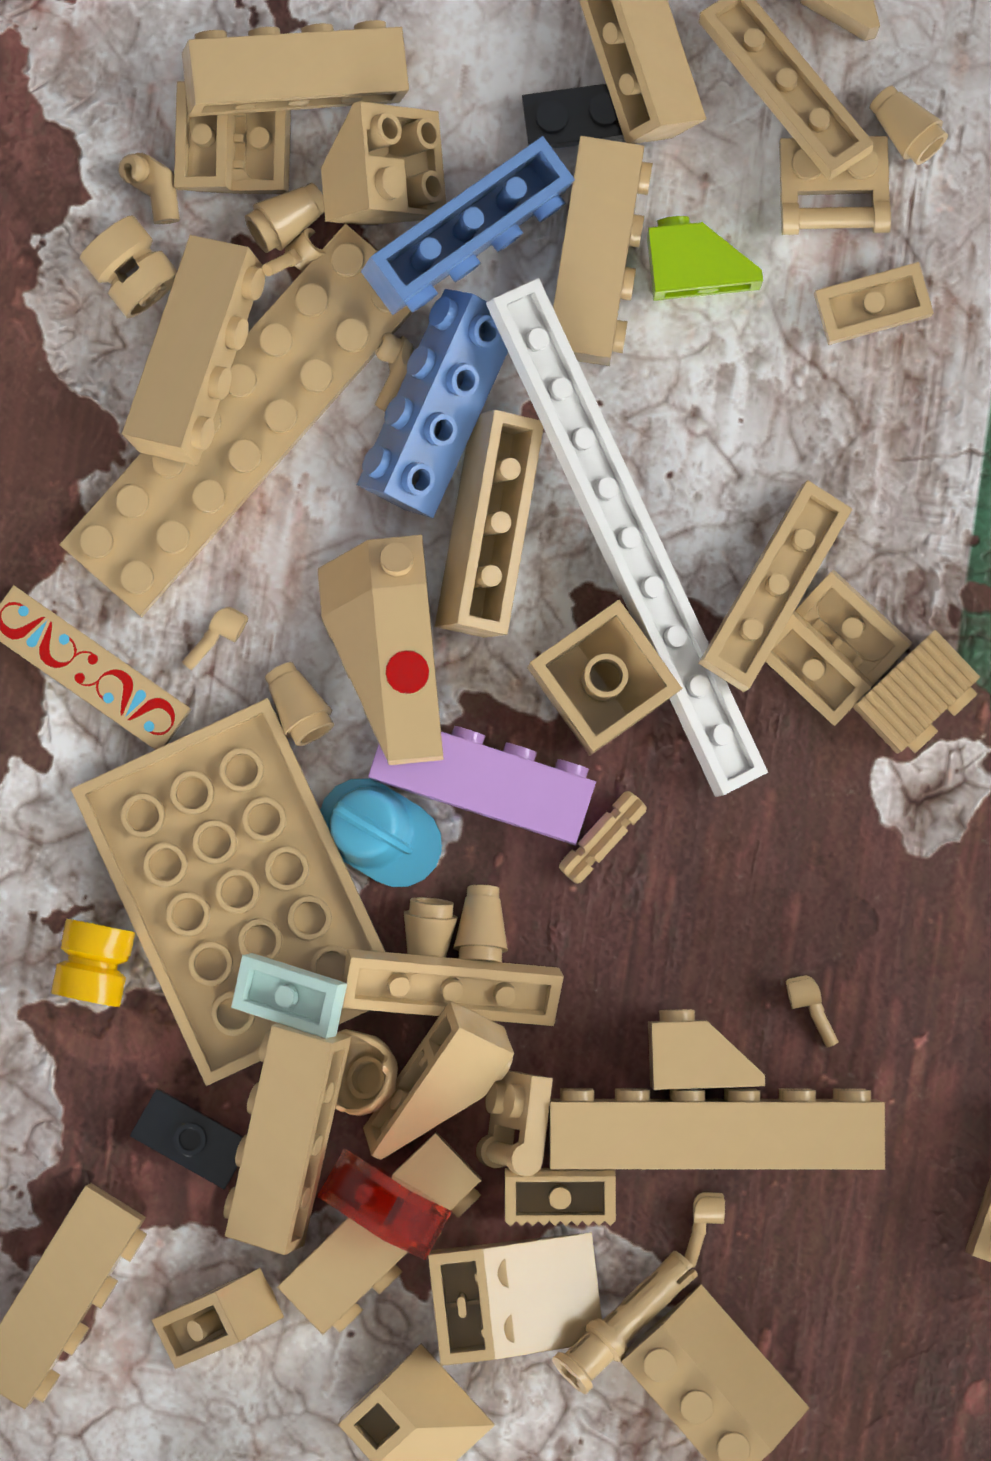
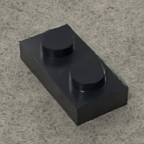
[522,84,624,149]

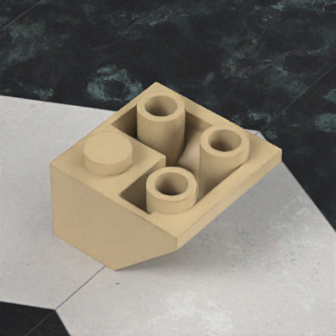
[321,101,446,225]
[338,1343,495,1461]

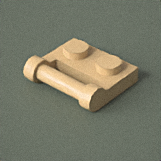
[779,136,891,235]
[476,1070,553,1176]

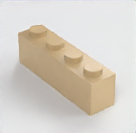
[579,0,706,144]
[182,20,409,117]
[553,136,653,366]
[122,235,265,466]
[435,410,544,638]
[224,1023,351,1255]
[277,1131,482,1335]
[0,1183,147,1410]

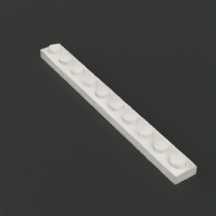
[486,278,768,797]

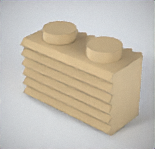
[853,630,980,754]
[505,1168,616,1227]

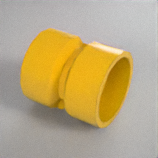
[51,918,135,1007]

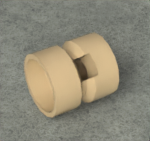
[79,215,178,319]

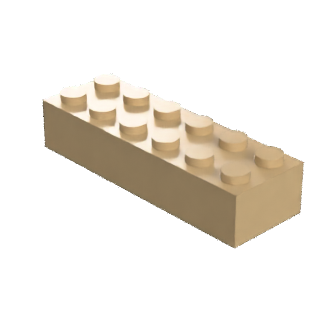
[549,1088,885,1170]

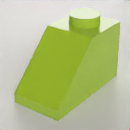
[647,216,763,301]

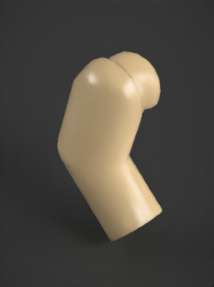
[119,153,180,224]
[375,333,414,412]

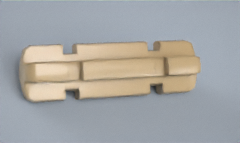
[559,791,647,884]

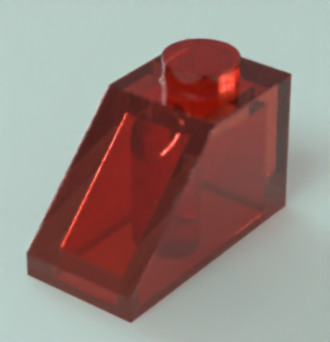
[317,1148,452,1260]

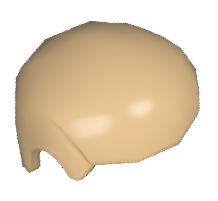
[335,1029,398,1116]

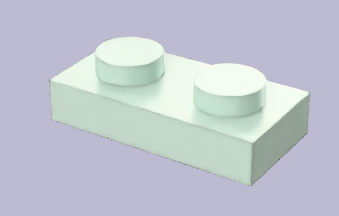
[231,953,347,1038]

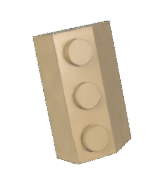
[621,1283,809,1461]

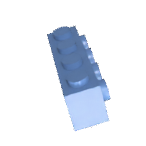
[361,136,575,315]
[356,289,508,518]

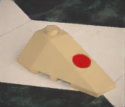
[318,535,444,765]

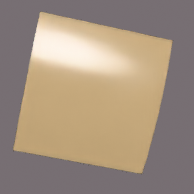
[174,81,291,194]
[765,569,912,726]

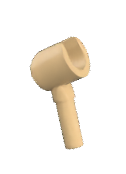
[262,228,326,276]
[182,607,248,670]
[786,975,839,1048]
[684,1192,725,1268]

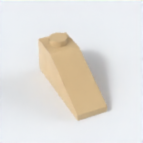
[363,1001,514,1160]

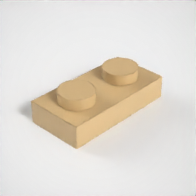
[814,262,934,345]

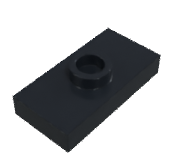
[130,1088,244,1190]

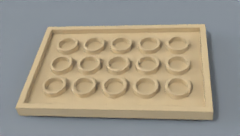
[71,698,385,1086]

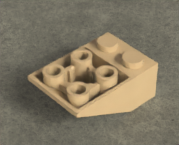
[428,1232,602,1366]

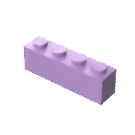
[368,726,596,845]

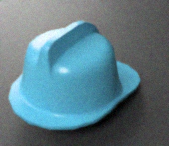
[320,778,442,887]

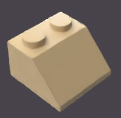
[527,600,683,756]
[648,1009,765,1090]

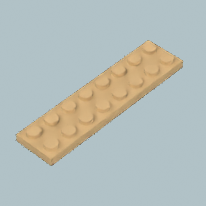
[59,223,412,618]

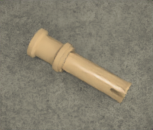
[552,1251,698,1394]

